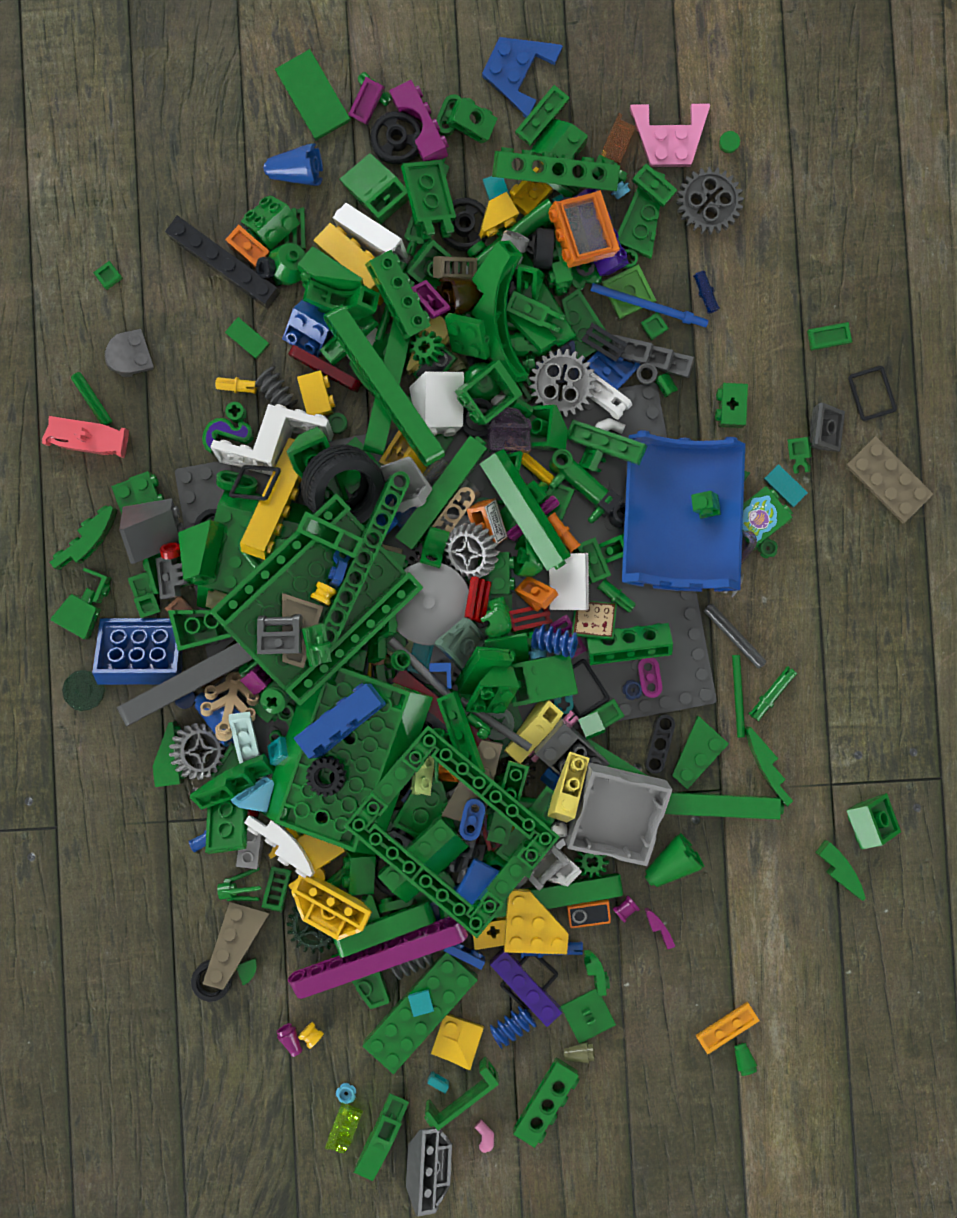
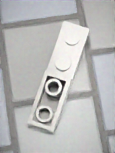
[244,816,315,878]

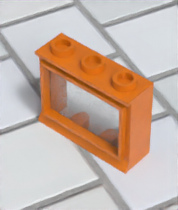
[549,190,620,268]

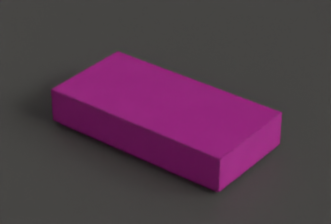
[348,77,385,125]

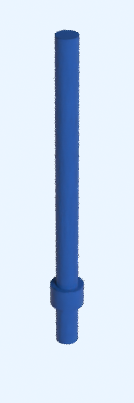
[590,283,708,328]

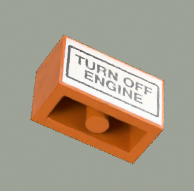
[466,498,508,544]

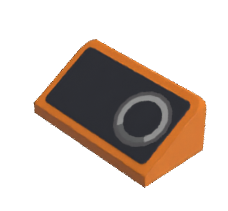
[567,899,611,928]

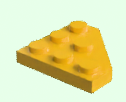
[504,889,569,954]

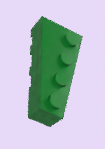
[168,610,232,651]

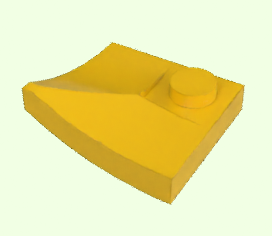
[431,1014,484,1070]

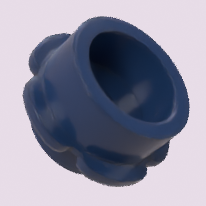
[622,680,642,700]

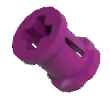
[612,895,640,923]

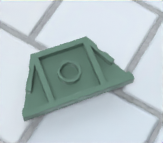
[434,617,487,671]

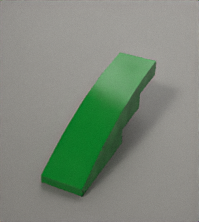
[745,726,793,806]
[190,754,275,810]

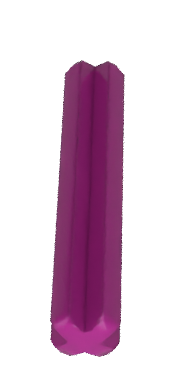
[506,496,560,541]

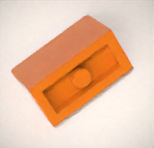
[225,224,270,271]

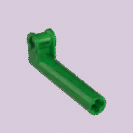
[467,198,554,270]

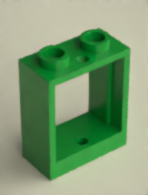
[455,360,522,425]

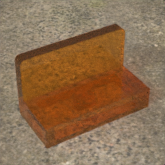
[601,113,636,165]

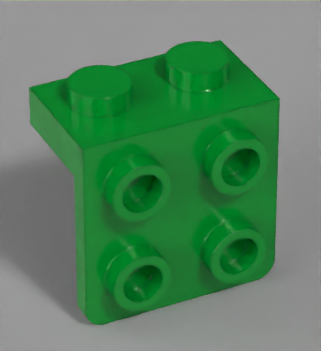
[241,195,300,250]

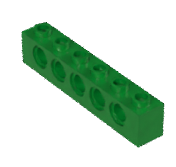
[492,147,620,191]

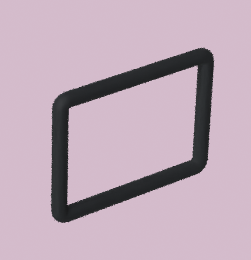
[848,366,897,421]
[229,465,281,501]
[568,659,610,718]
[500,956,558,1010]

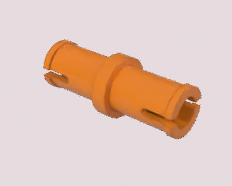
[548,513,581,553]

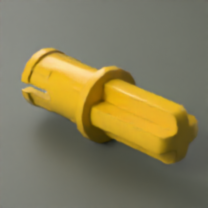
[215,377,257,394]

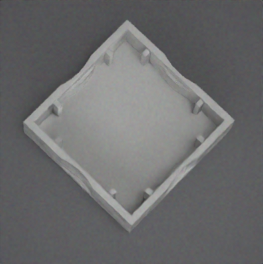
[563,762,673,866]

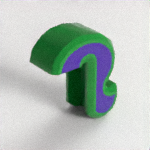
[202,418,254,455]

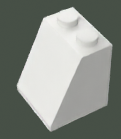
[409,372,464,436]

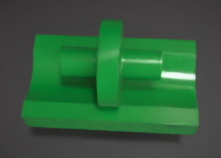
[302,623,331,667]

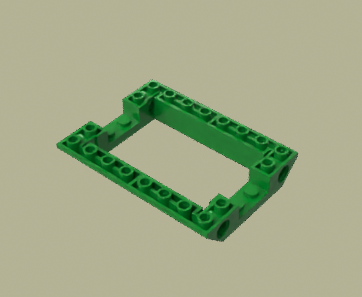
[344,726,560,938]

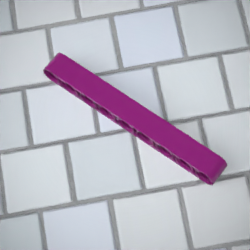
[288,916,468,999]

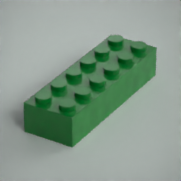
[362,951,478,1075]

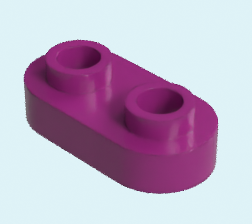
[637,658,662,698]

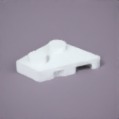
[532,850,582,887]

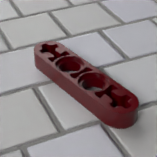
[288,345,362,393]

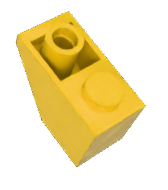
[479,192,519,238]

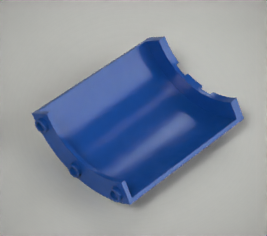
[622,430,745,592]

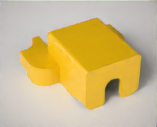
[268,817,347,889]

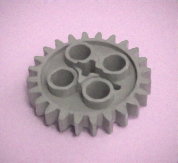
[529,349,597,417]

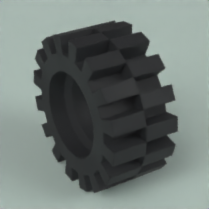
[306,756,347,797]

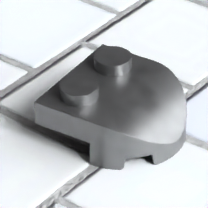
[105,329,154,377]

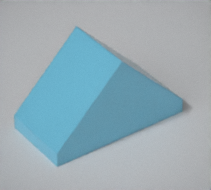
[231,776,274,812]

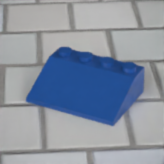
[92,618,183,685]

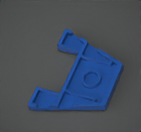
[482,37,563,118]

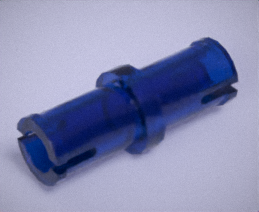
[693,271,720,314]

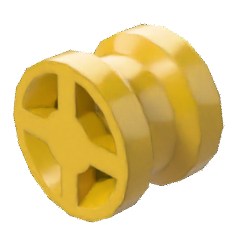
[310,582,337,606]
[298,1022,324,1049]

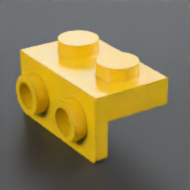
[509,167,554,216]

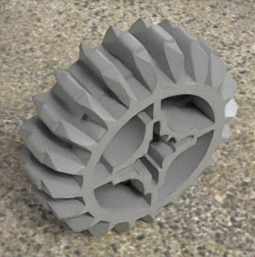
[444,522,500,579]
[169,723,225,780]

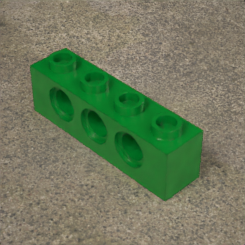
[586,623,673,665]
[513,1057,579,1148]

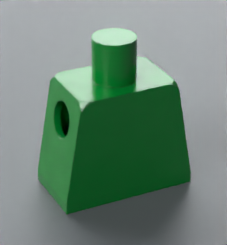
[50,588,101,640]

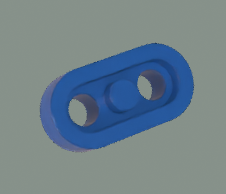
[459,797,486,841]

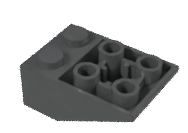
[534,717,610,775]

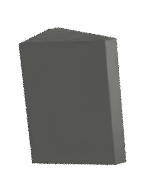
[809,403,845,452]

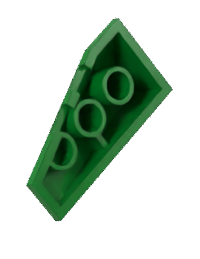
[286,427,349,502]

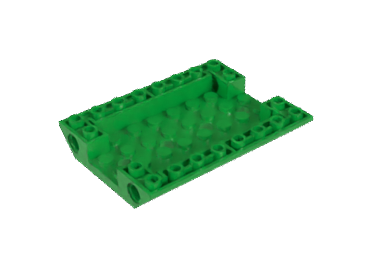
[260,665,433,855]

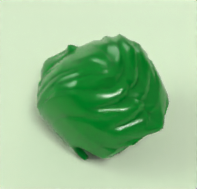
[480,597,512,639]

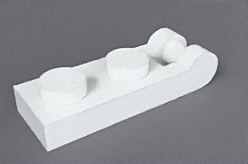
[588,369,632,420]

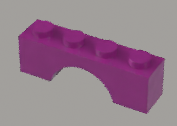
[389,80,449,161]

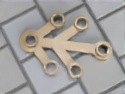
[200,672,259,741]

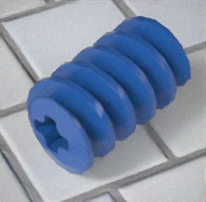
[531,624,578,659]
[490,1006,537,1049]

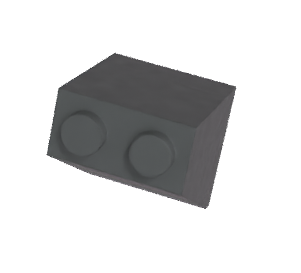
[119,498,185,564]

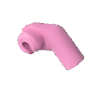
[474,1120,494,1153]

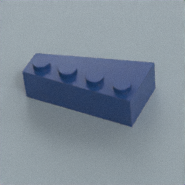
[294,683,386,759]

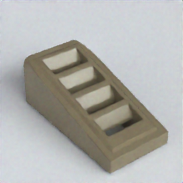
[433,256,477,279]

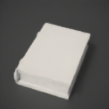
[549,553,589,610]

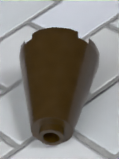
[436,276,483,317]

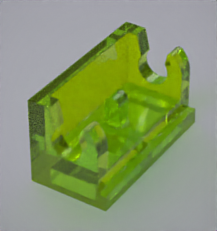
[325,1103,363,1153]

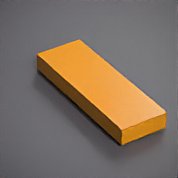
[695,1002,760,1055]

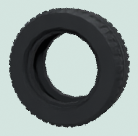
[301,445,385,524]

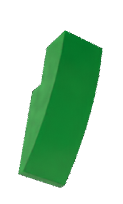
[296,511,364,559]
[815,840,866,901]

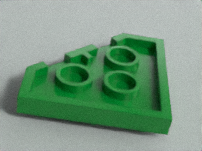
[392,775,456,838]

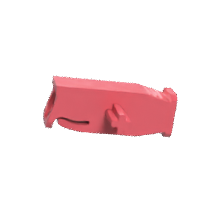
[42,416,129,458]

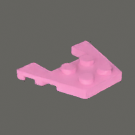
[630,104,710,167]

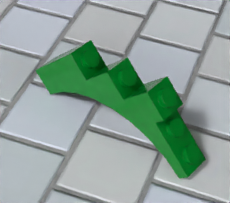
[471,240,529,383]

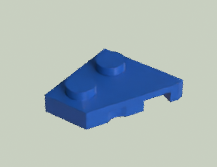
[587,351,640,390]

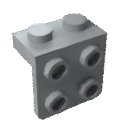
[380,457,433,513]

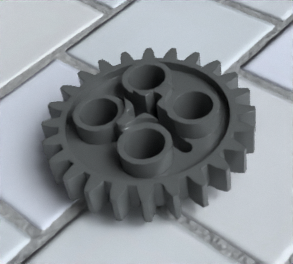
[676,167,744,235]

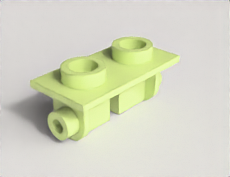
[410,756,434,796]

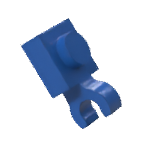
[328,550,351,590]

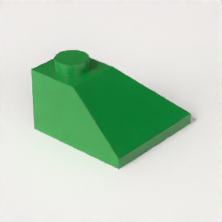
[519,405,568,451]

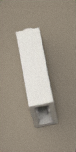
[333,203,410,263]

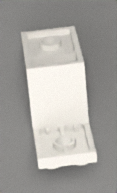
[211,404,334,475]

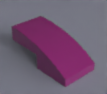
[644,908,675,949]

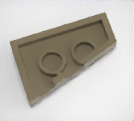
[282,593,323,668]

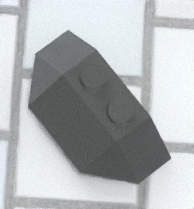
[406,1127,452,1216]

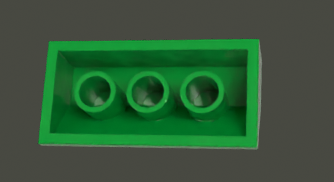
[378,815,469,903]

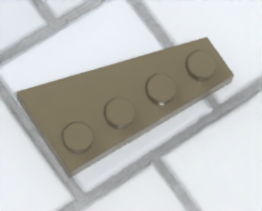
[441,740,503,822]
[203,902,270,990]

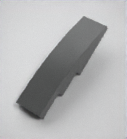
[608,334,695,378]

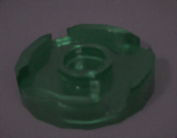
[62,670,105,711]

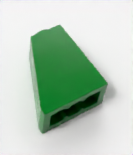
[178,520,224,585]

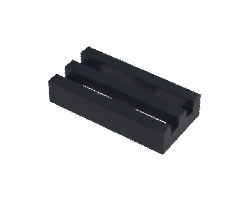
[581,323,627,362]

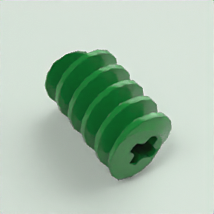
[260,680,292,714]

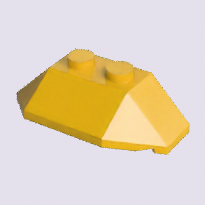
[291,875,372,940]

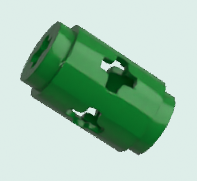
[509,332,551,357]

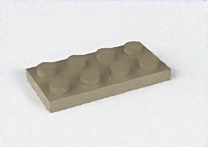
[845,436,933,524]

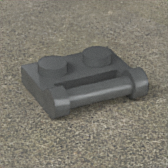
[257,614,303,655]

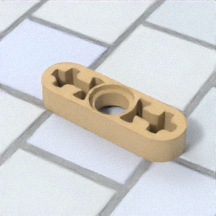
[432,487,475,532]

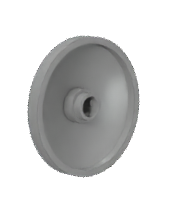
[396,563,469,645]

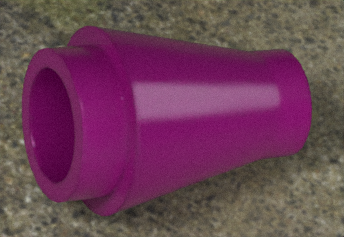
[277,1023,303,1057]

